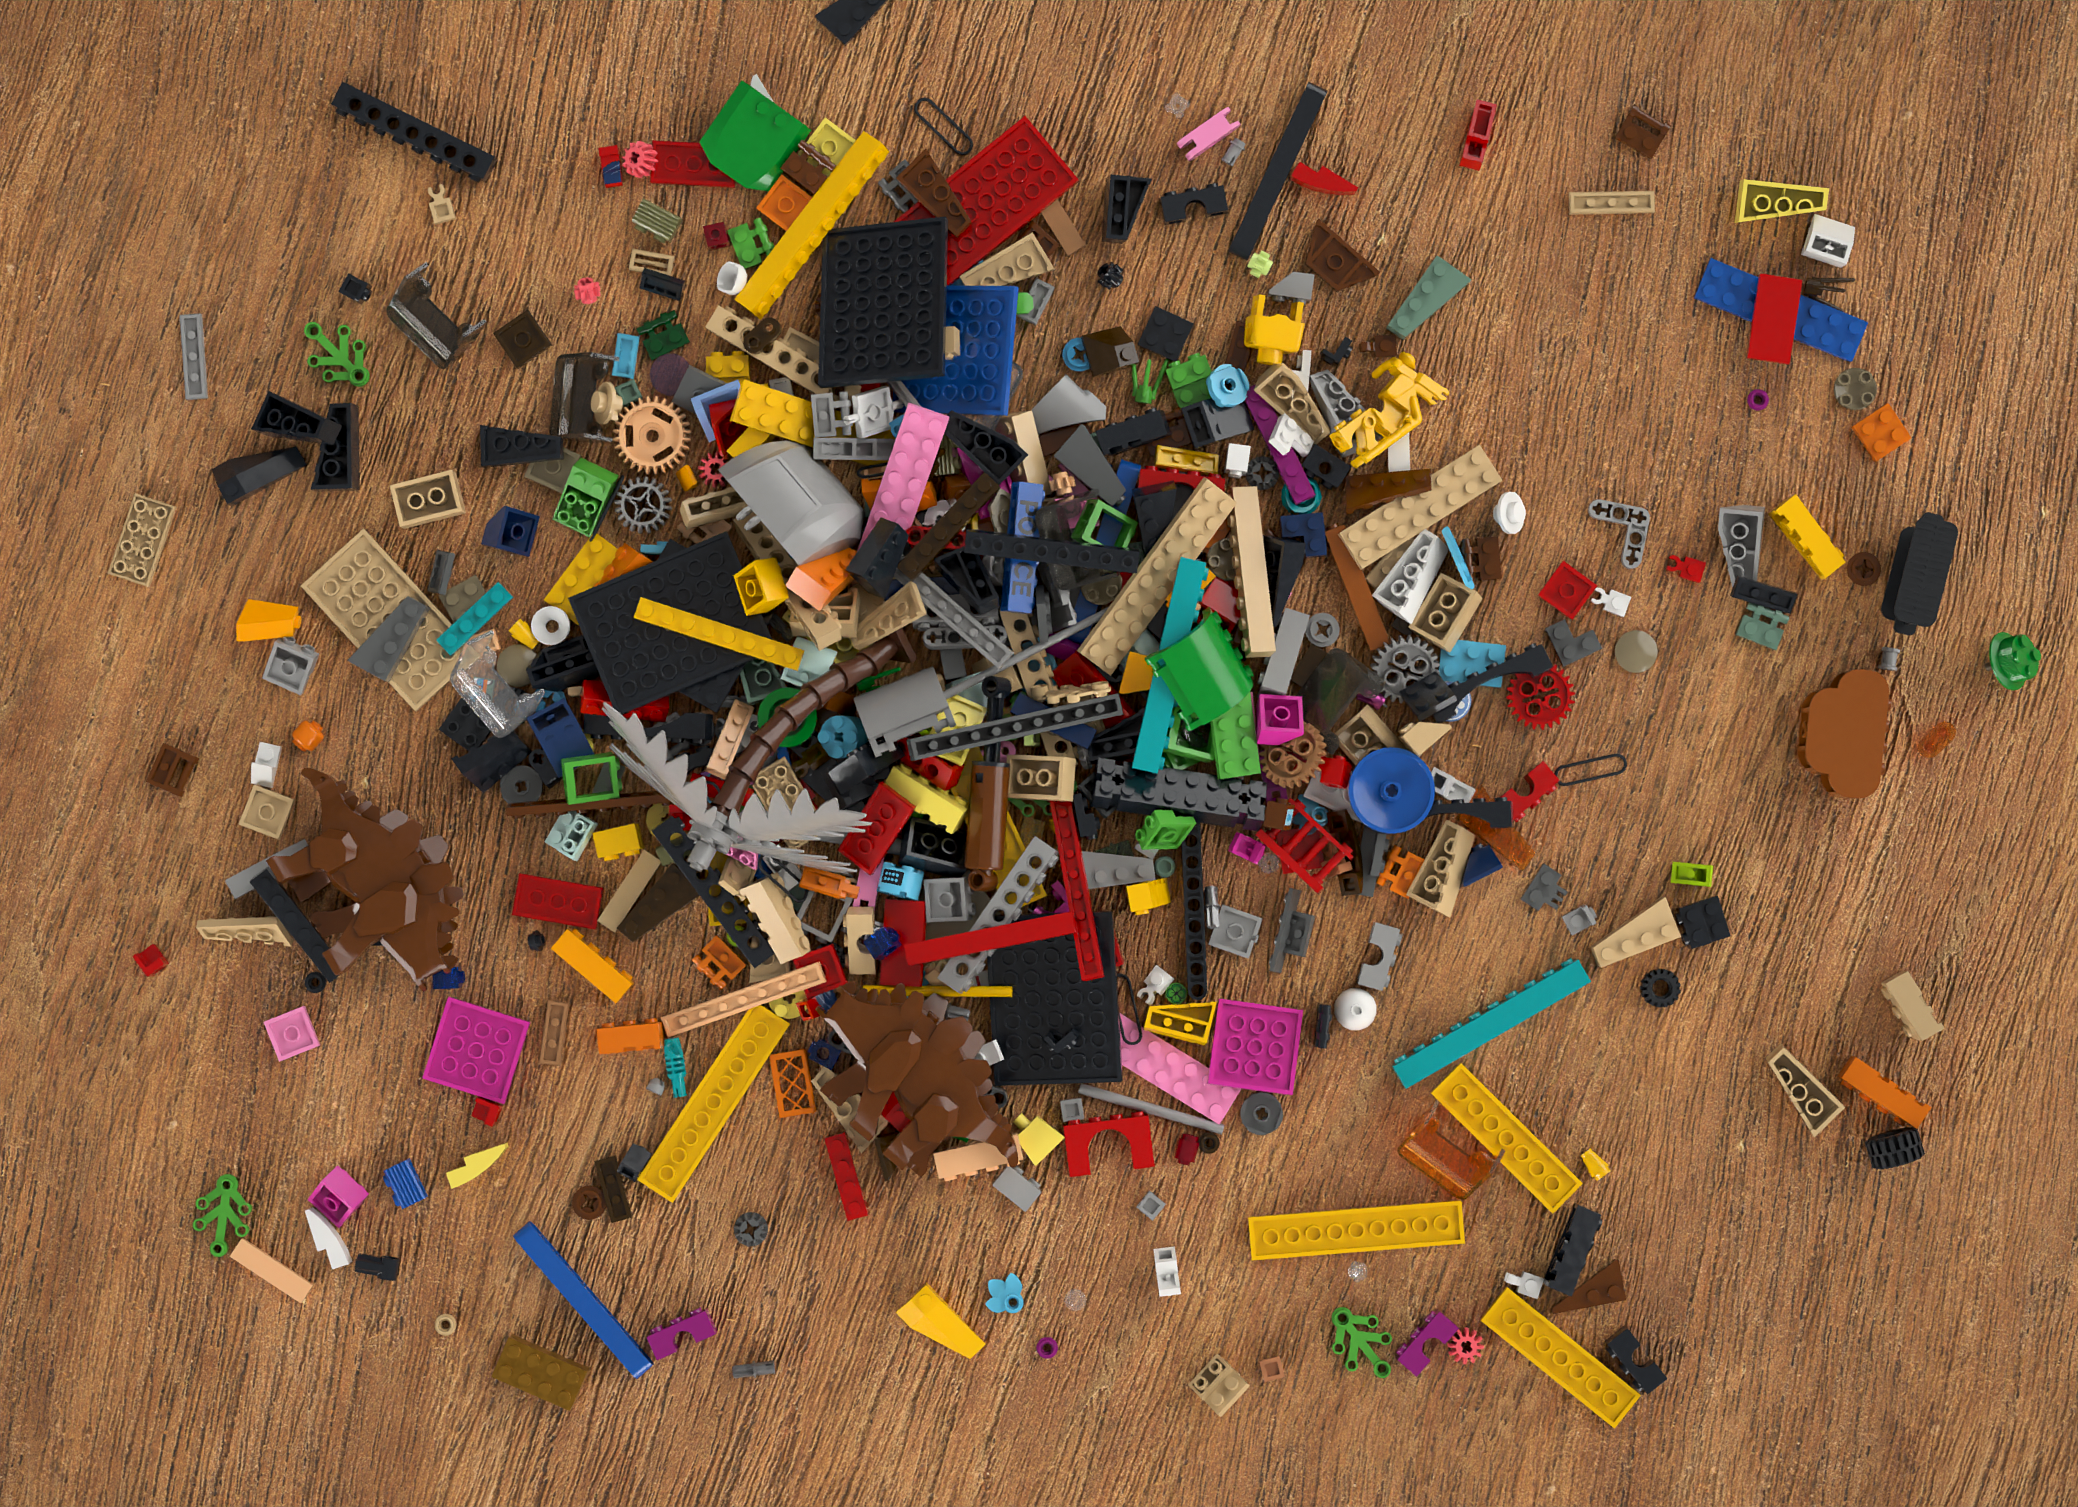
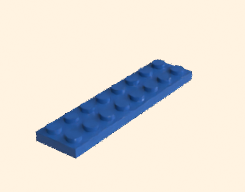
[1694,258,1868,363]

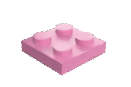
[264,1006,320,1062]

